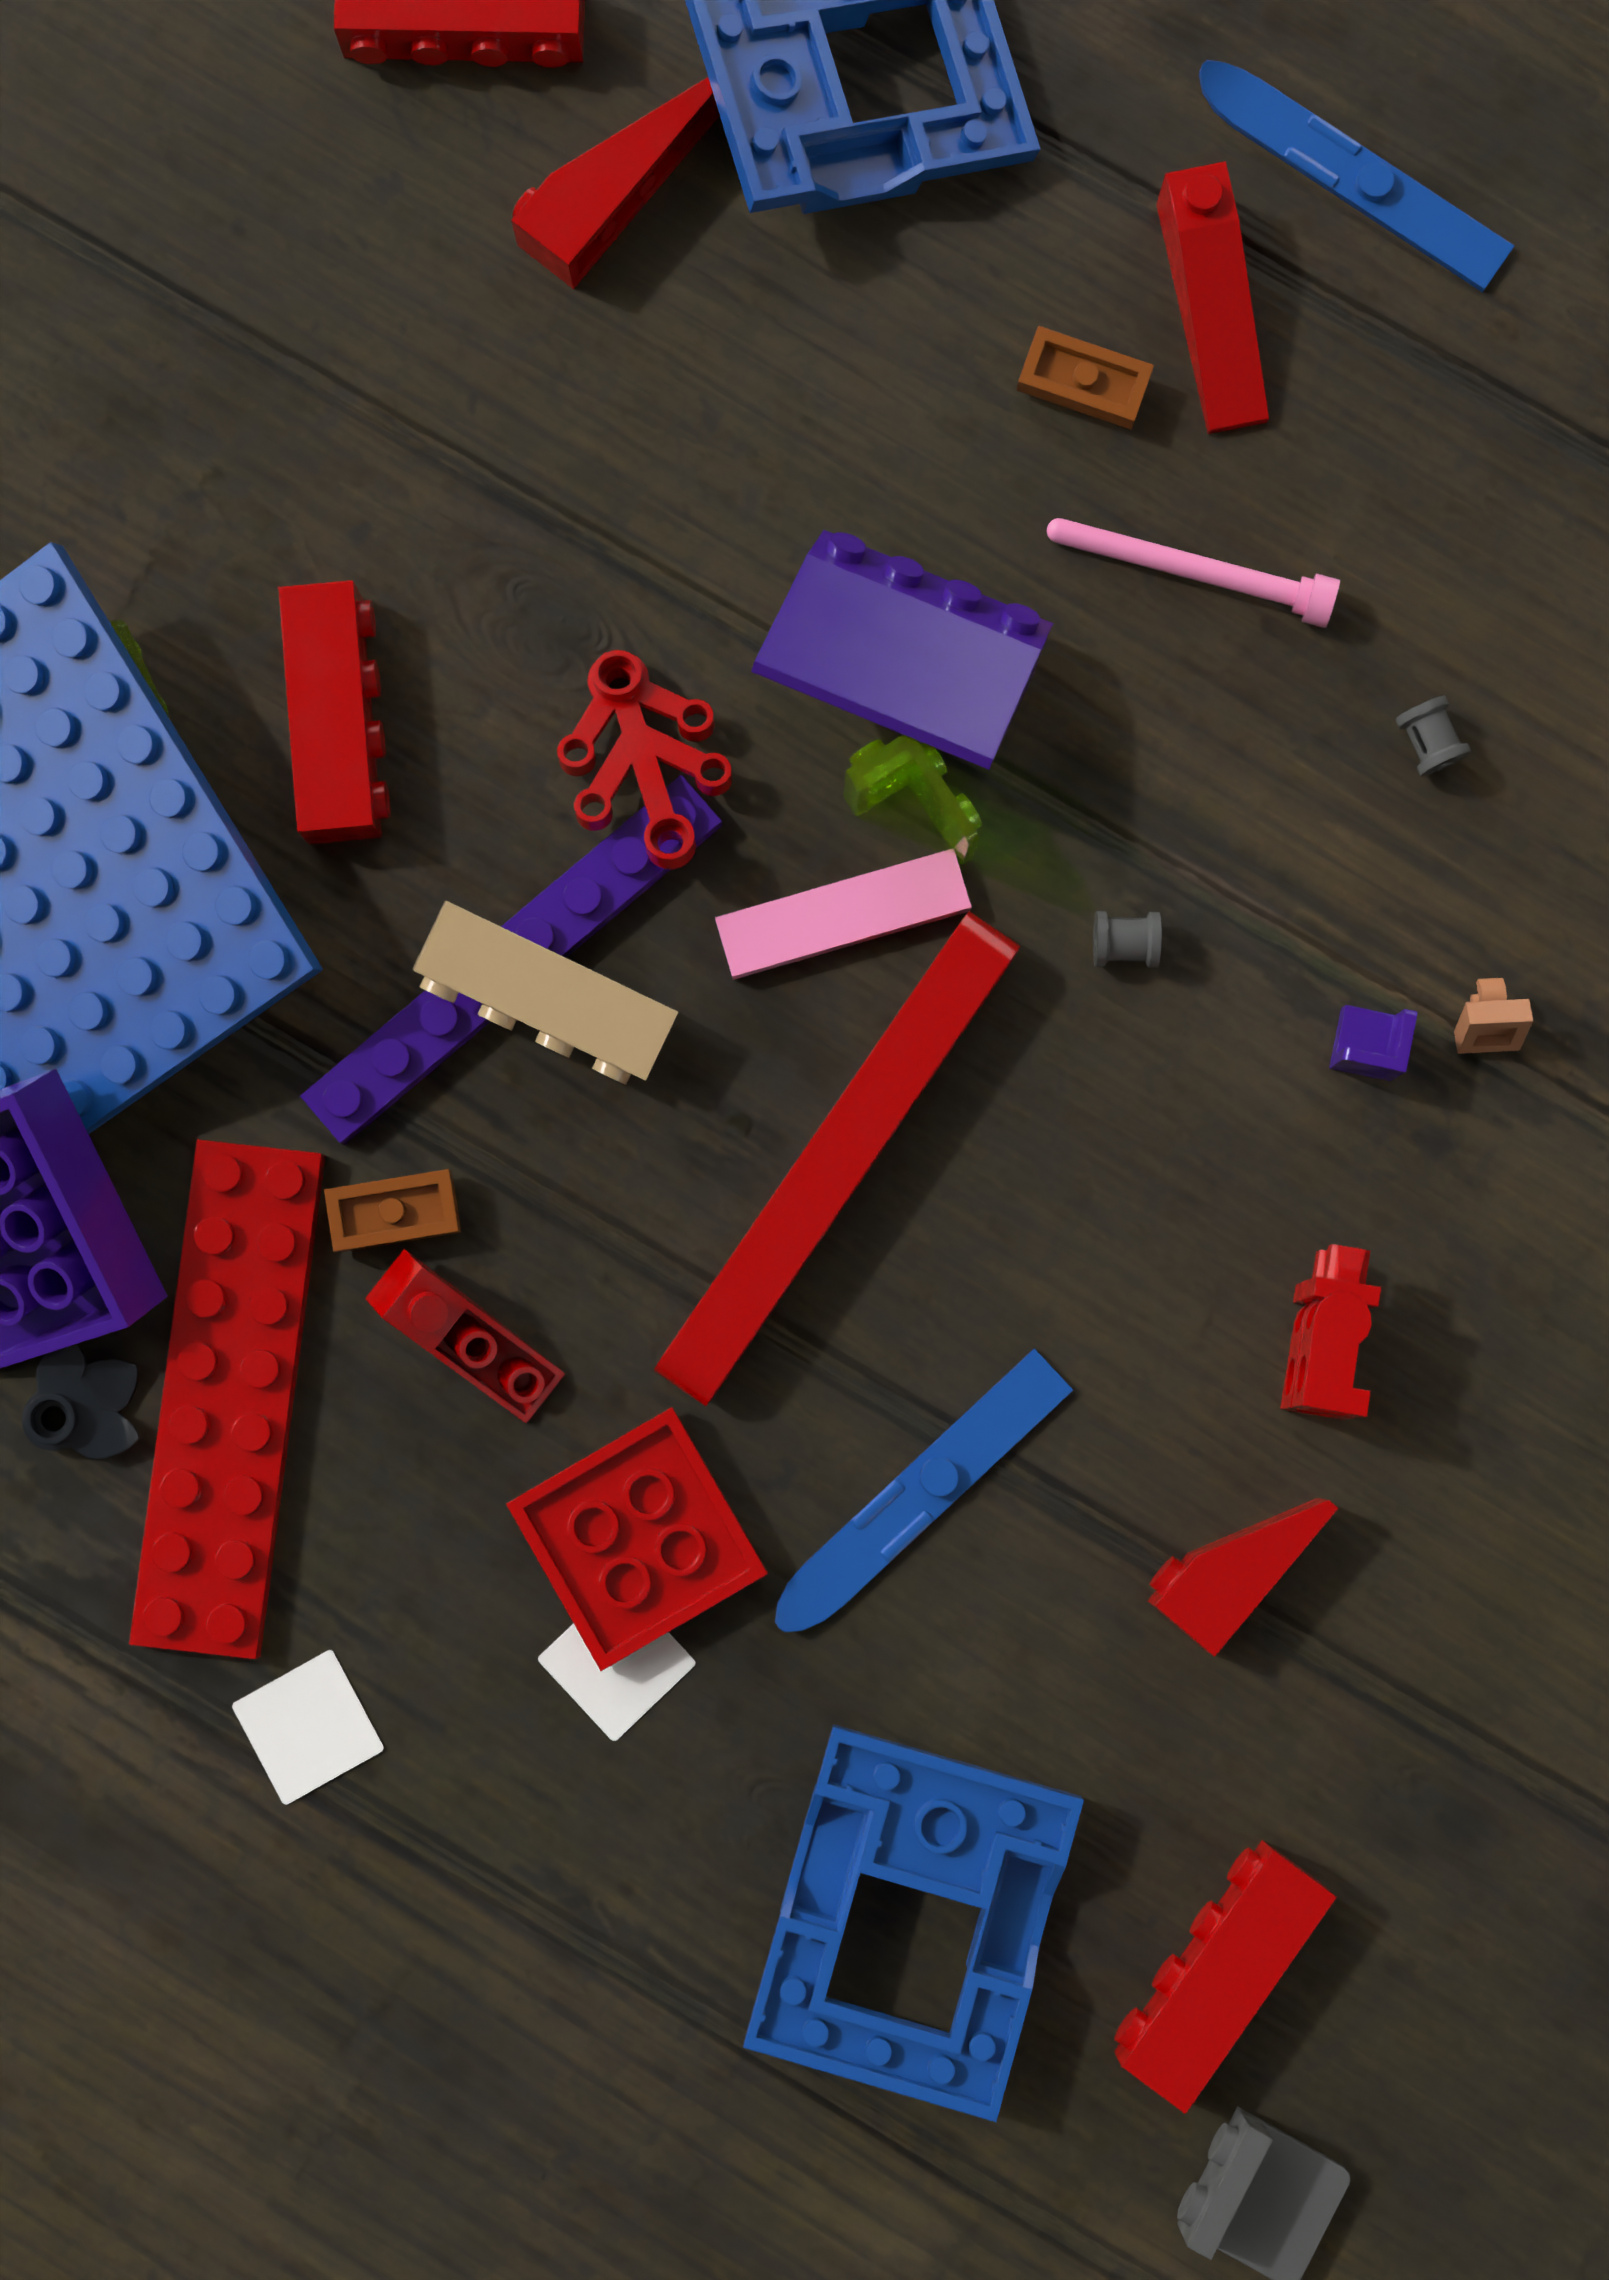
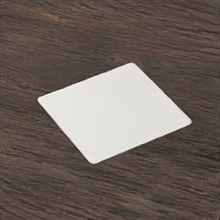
[538,1623,695,1741]
[232,1650,384,1805]

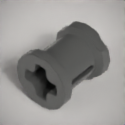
[1396,695,1472,777]
[1093,911,1162,968]

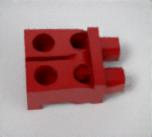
[1280,1244,1381,1420]

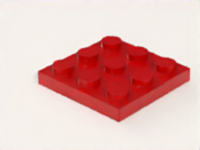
[506,1407,768,1671]

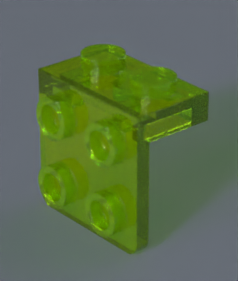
[843,735,982,865]

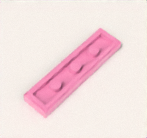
[715,848,971,980]

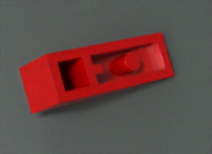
[1148,1498,1339,1657]

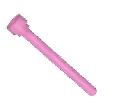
[1047,518,1340,628]

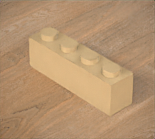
[413,901,678,1085]

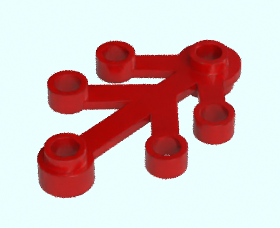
[557,650,732,869]

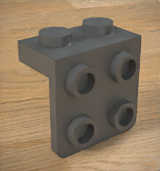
[1177,2106,1350,2280]

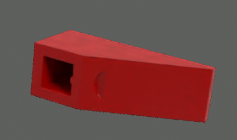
[365,1249,565,1424]

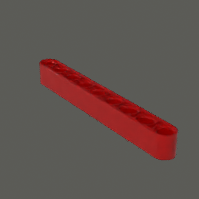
[654,911,1021,1407]

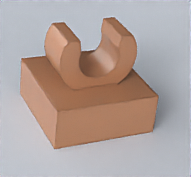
[1454,978,1533,1054]

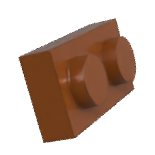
[1016,326,1154,430]
[324,1169,462,1253]

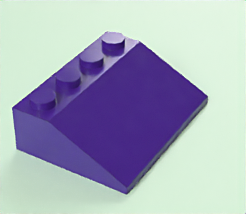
[751,530,1054,770]
[0,1069,168,1368]

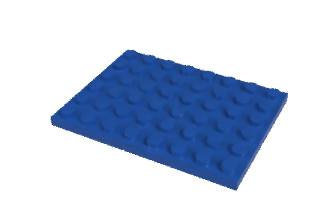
[0,542,323,1134]

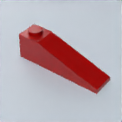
[511,77,720,290]
[1156,161,1269,434]

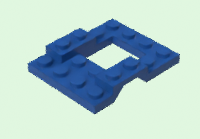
[685,0,1040,214]
[743,1724,1084,2122]

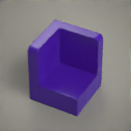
[1329,1005,1417,1081]

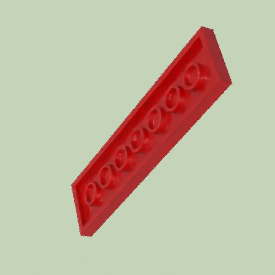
[129,1139,326,1659]

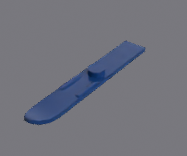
[1199,60,1514,293]
[775,1348,1073,1632]

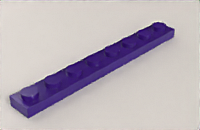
[300,775,722,1145]

